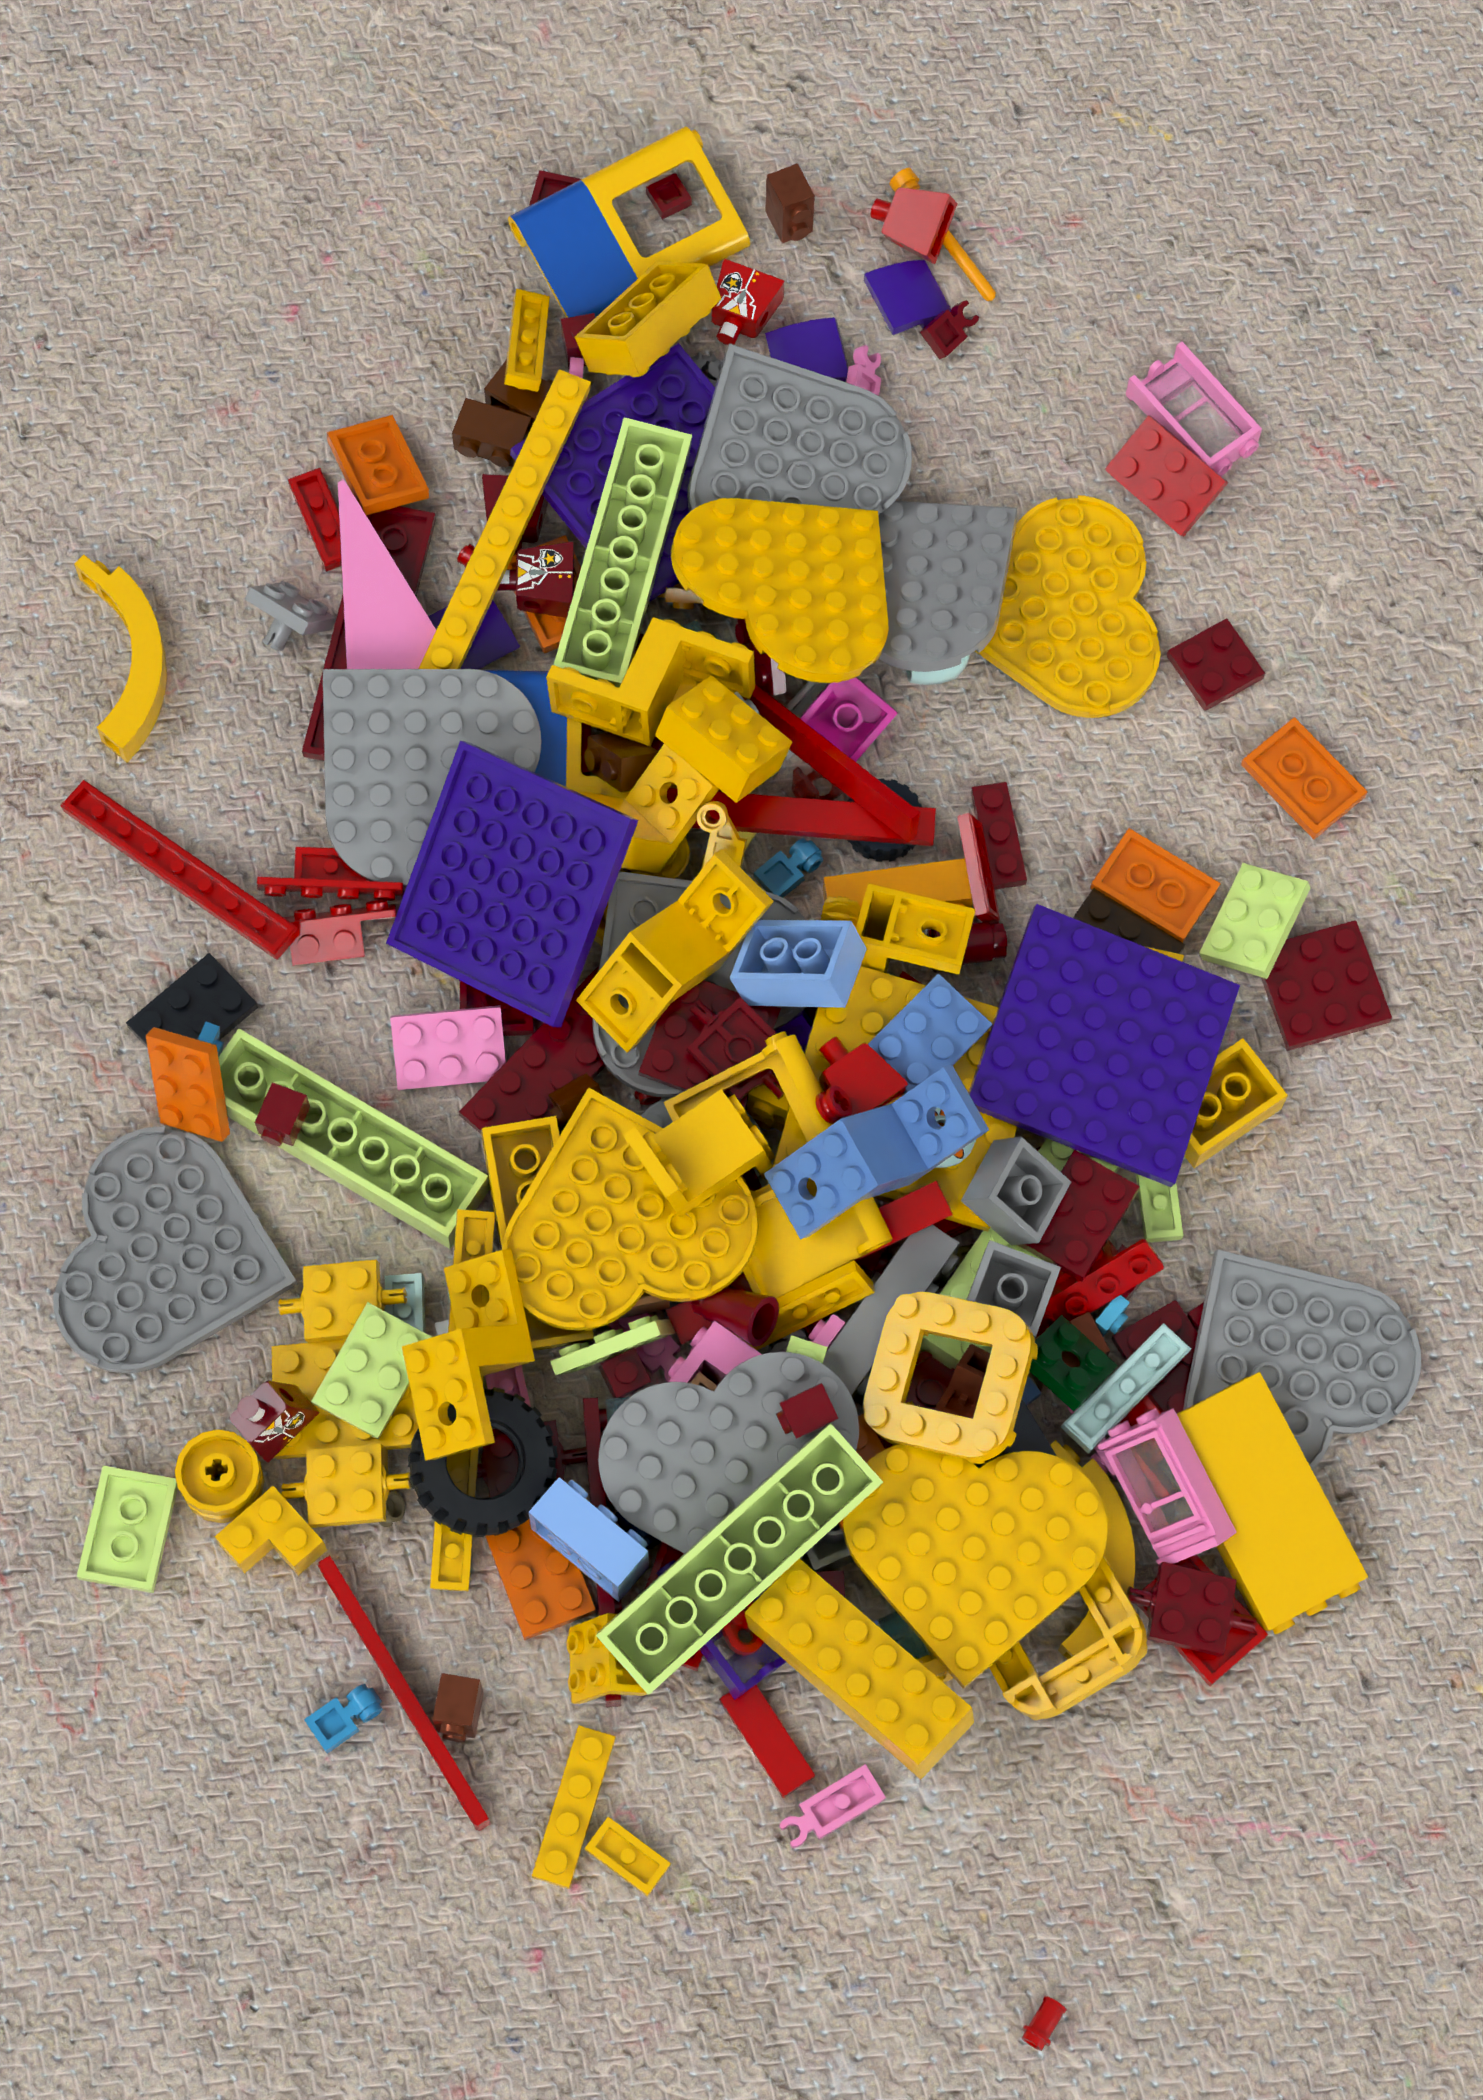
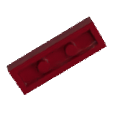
[971,782,1027,890]

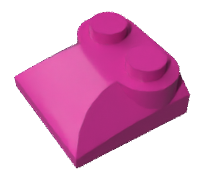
[800,677,898,762]

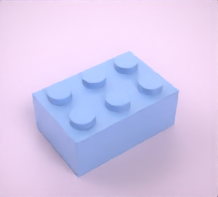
[730,920,867,1008]
[528,1477,649,1602]

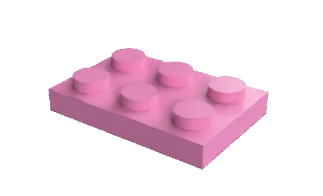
[390,1005,506,1090]

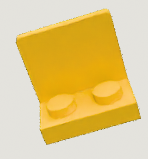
[566,1613,647,1704]

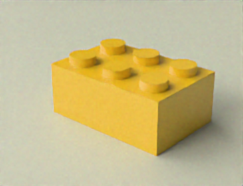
[655,675,792,803]
[1184,1038,1288,1168]

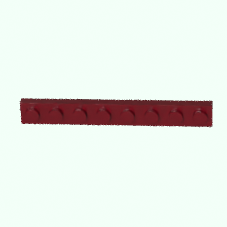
[583,1397,622,1708]

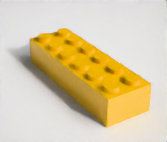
[481,1116,594,1351]
[745,1558,974,1780]

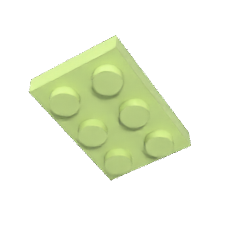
[1199,863,1311,979]
[311,1302,431,1440]
[550,1315,675,1375]
[77,1466,178,1593]

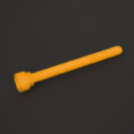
[889,167,996,301]

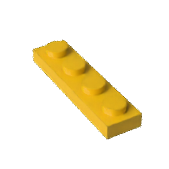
[504,289,550,392]
[731,1260,875,1350]
[532,1725,616,1889]

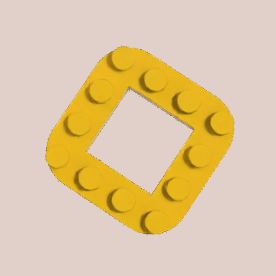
[863,1292,1038,1464]
[989,1555,1148,1720]

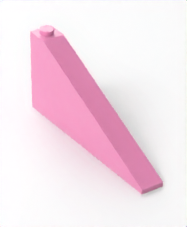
[338,479,436,669]

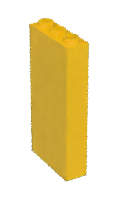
[1177,1372,1368,1634]

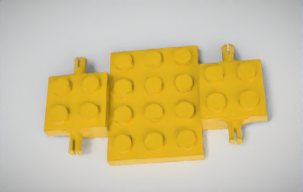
[271,1259,418,1528]

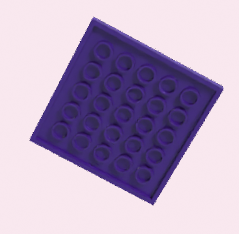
[510,343,715,602]
[386,740,639,1027]
[968,904,1240,1187]

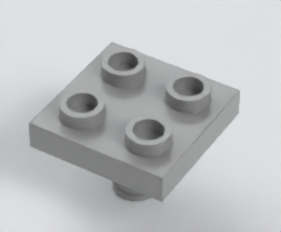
[245,581,336,651]

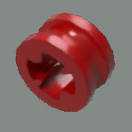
[815,1085,852,1124]

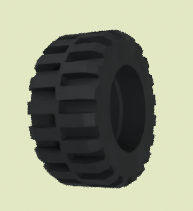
[408,1387,558,1537]

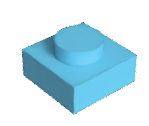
[1095,1295,1130,1337]

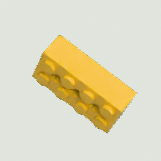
[575,261,721,377]

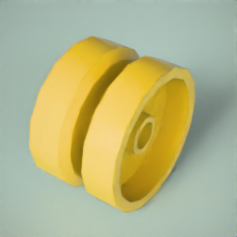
[175,1429,265,1523]

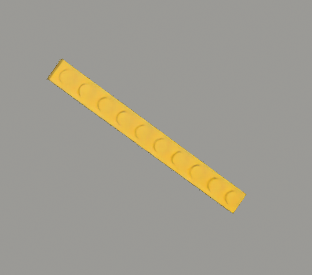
[418,369,591,669]
[430,1209,495,1592]

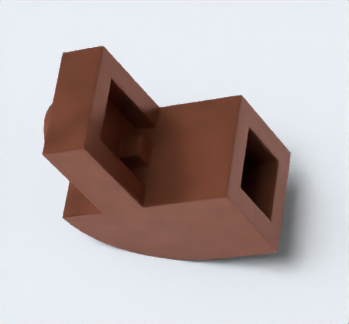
[934,1344,991,1419]

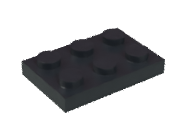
[126,953,258,1048]

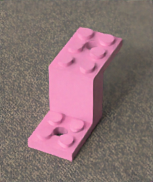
[667,1314,846,1386]

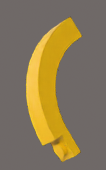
[74,555,167,763]
[1050,1440,1135,1660]

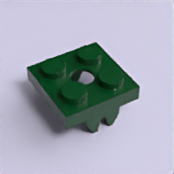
[1029,1315,1118,1411]

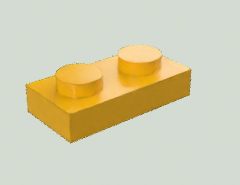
[585,1817,671,1897]

